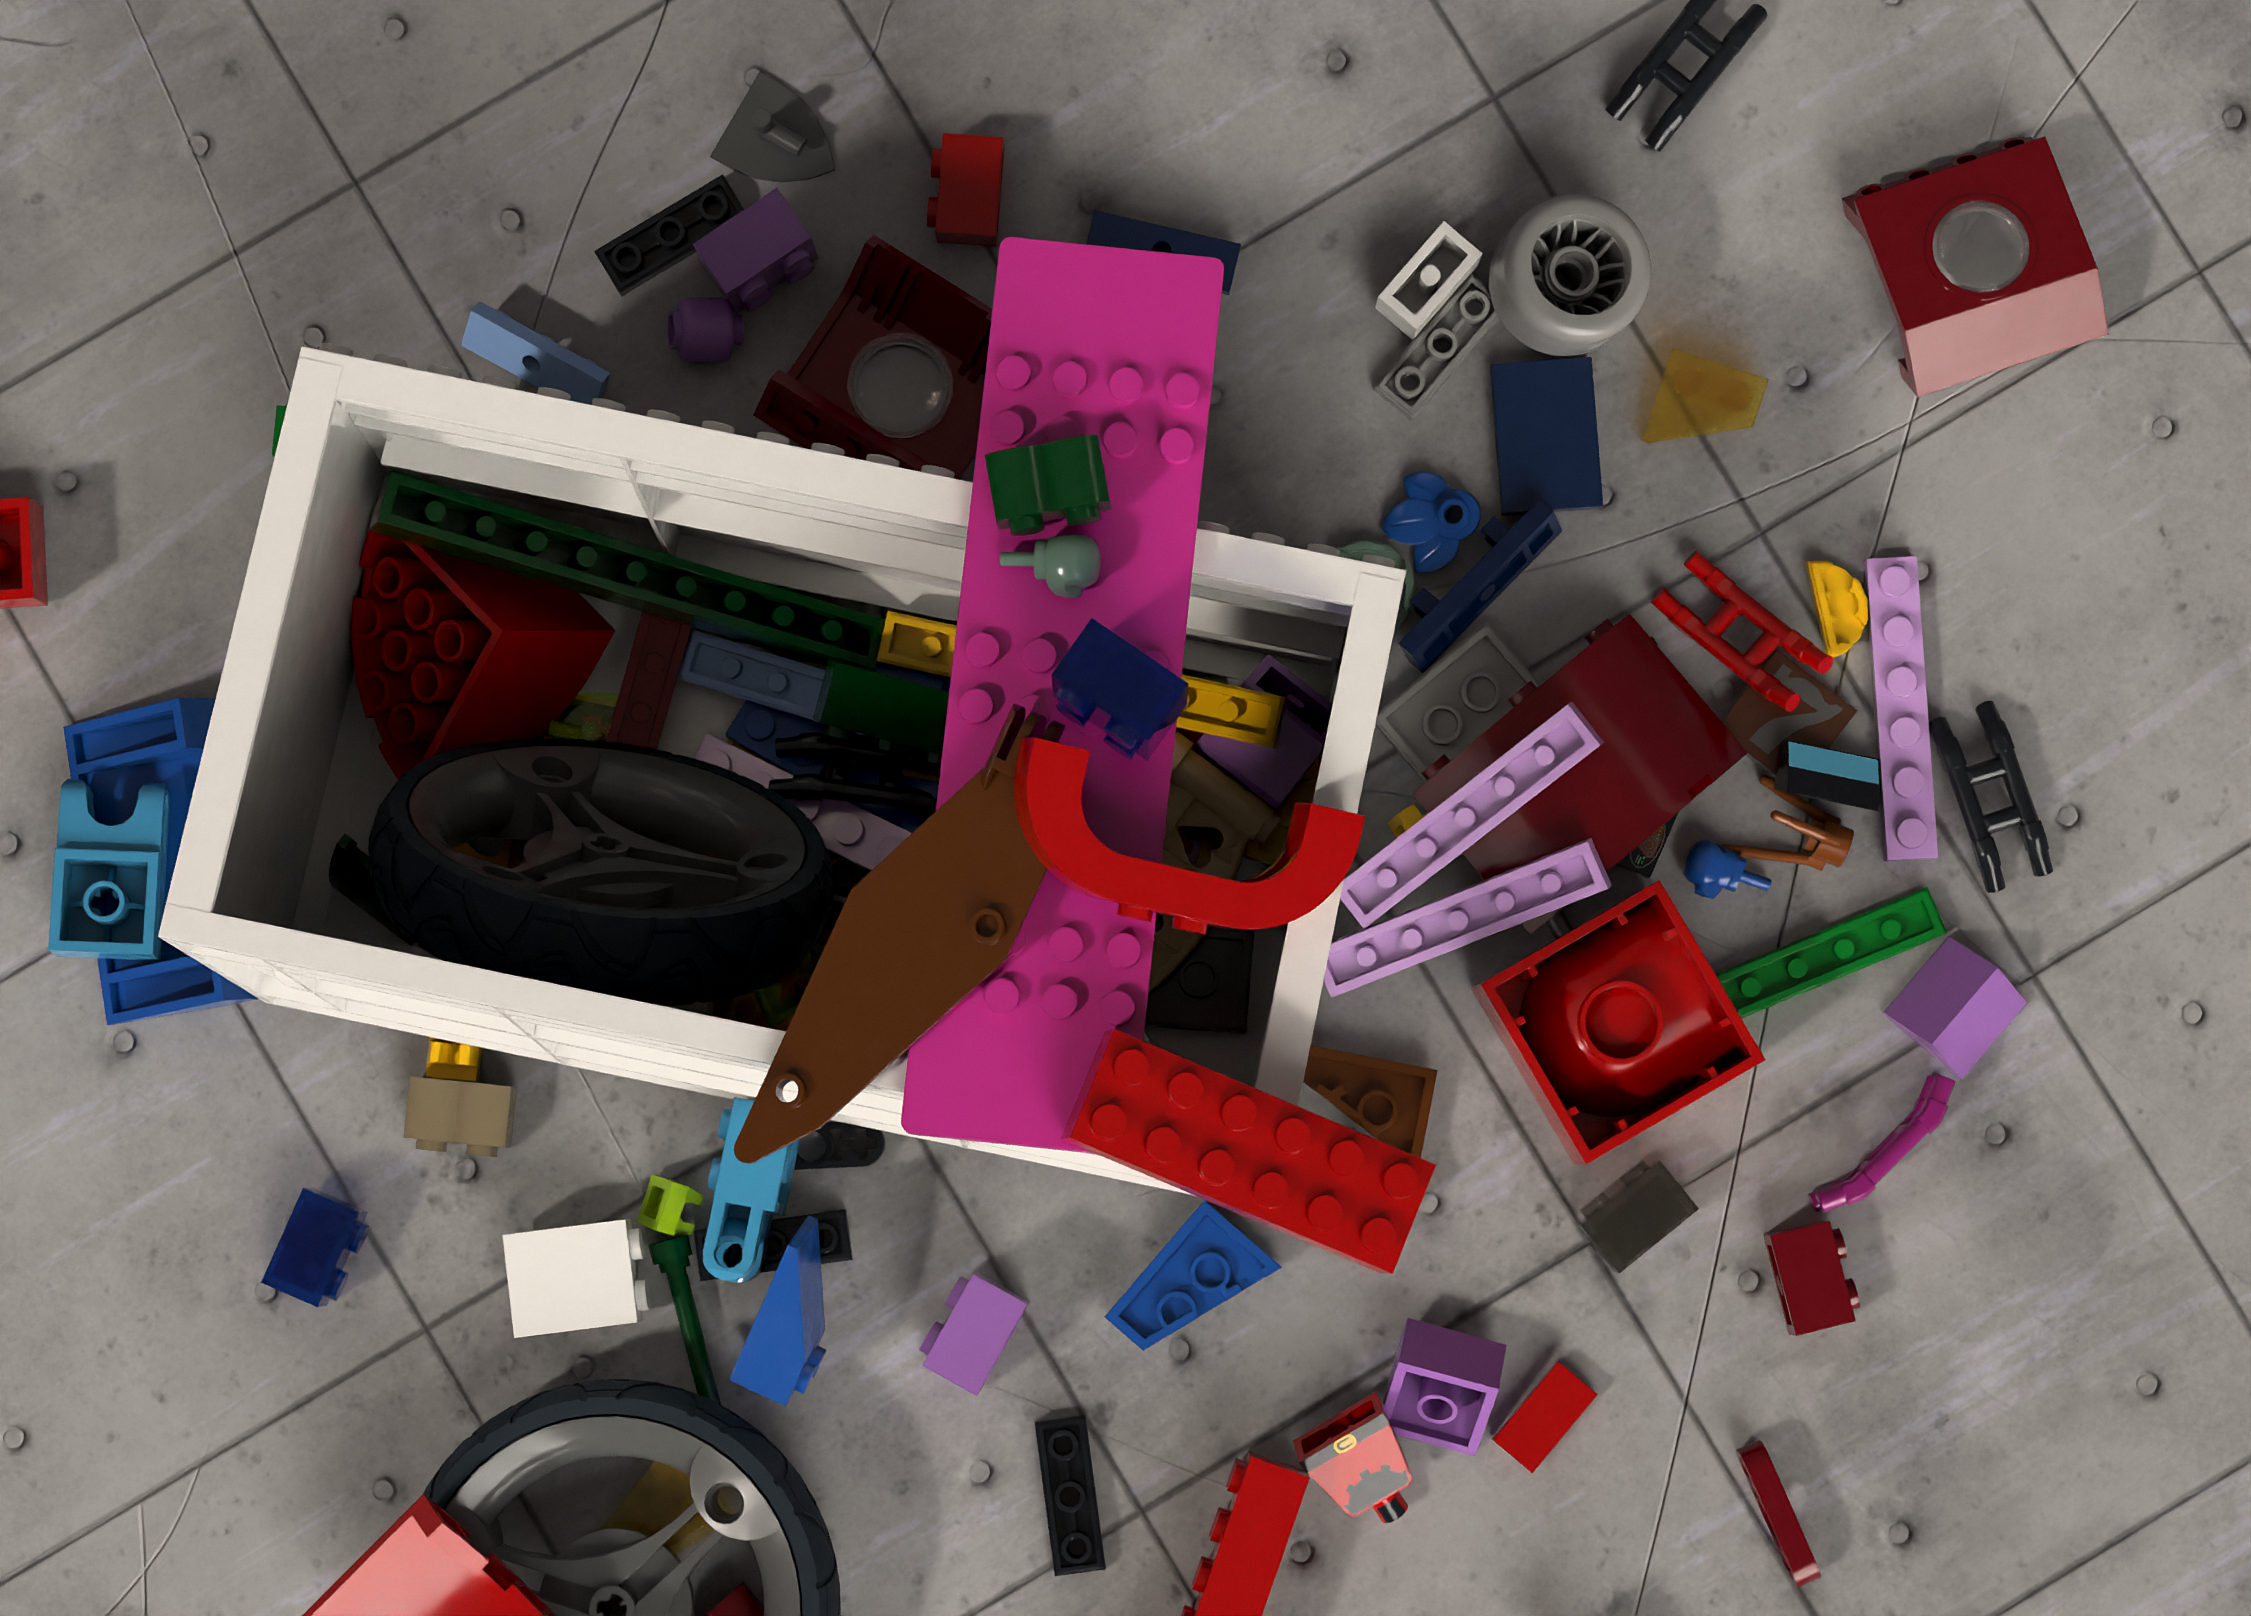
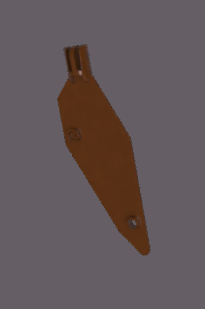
[734,703,1066,1164]

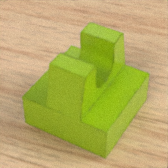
[636,1174,704,1236]

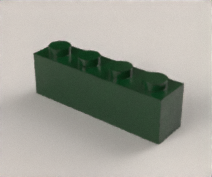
[813,659,949,765]

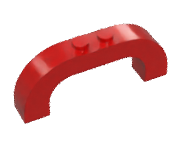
[1014,737,1365,935]

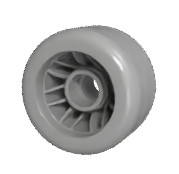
[1488,193,1652,356]

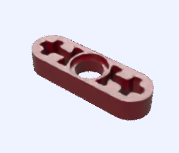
[1736,1439,1821,1588]

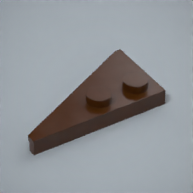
[1303,1045,1438,1158]

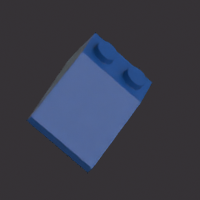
[729,1215,826,1406]

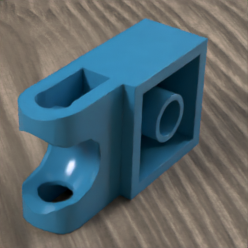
[48,779,170,961]
[703,1097,800,1283]

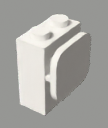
[502,1219,650,1338]

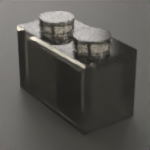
[1576,1159,1699,1273]

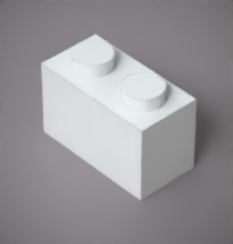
[1375,221,1483,340]

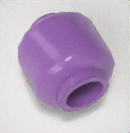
[668,297,744,362]

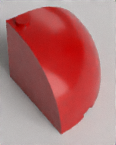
[351,531,616,780]

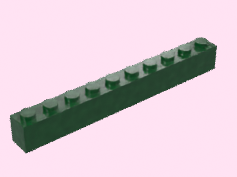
[369,471,886,671]

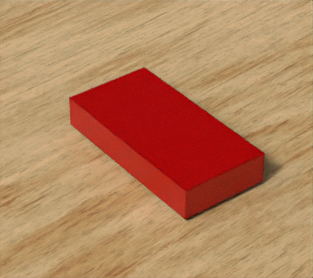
[1492,1361,1598,1473]

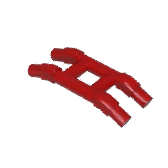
[1650,550,1833,712]

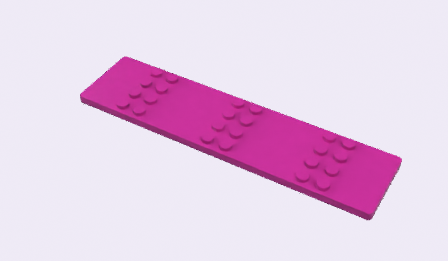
[901,237,1224,1154]

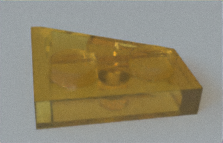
[1641,348,1769,443]

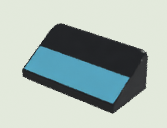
[1774,739,1880,811]

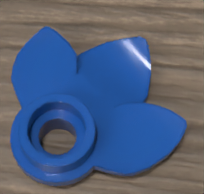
[1381,472,1481,573]

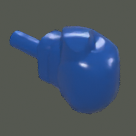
[1683,840,1772,899]

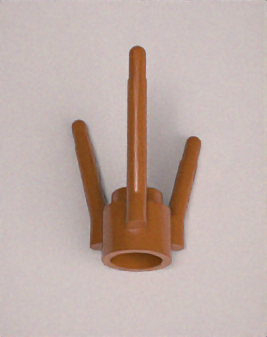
[1722,775,1854,871]

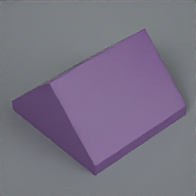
[1883,936,2027,1080]

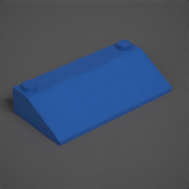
[63,698,259,1025]

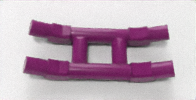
[1808,1074,1956,1213]

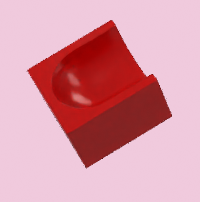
[1471,880,1766,1165]

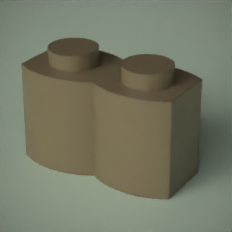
[403,1076,517,1157]

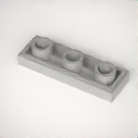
[1373,273,1499,421]

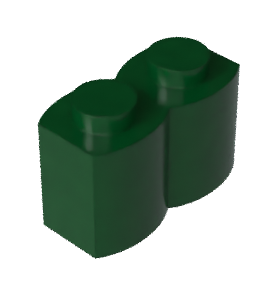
[985,435,1111,536]

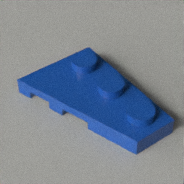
[1104,1200,1282,1351]

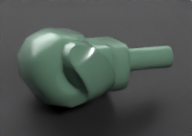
[1000,535,1101,598]

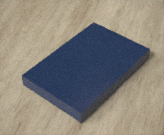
[1490,357,1603,516]

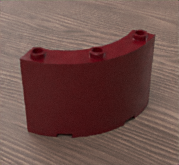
[1412,613,1748,935]

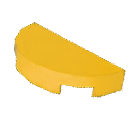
[1805,561,1868,658]

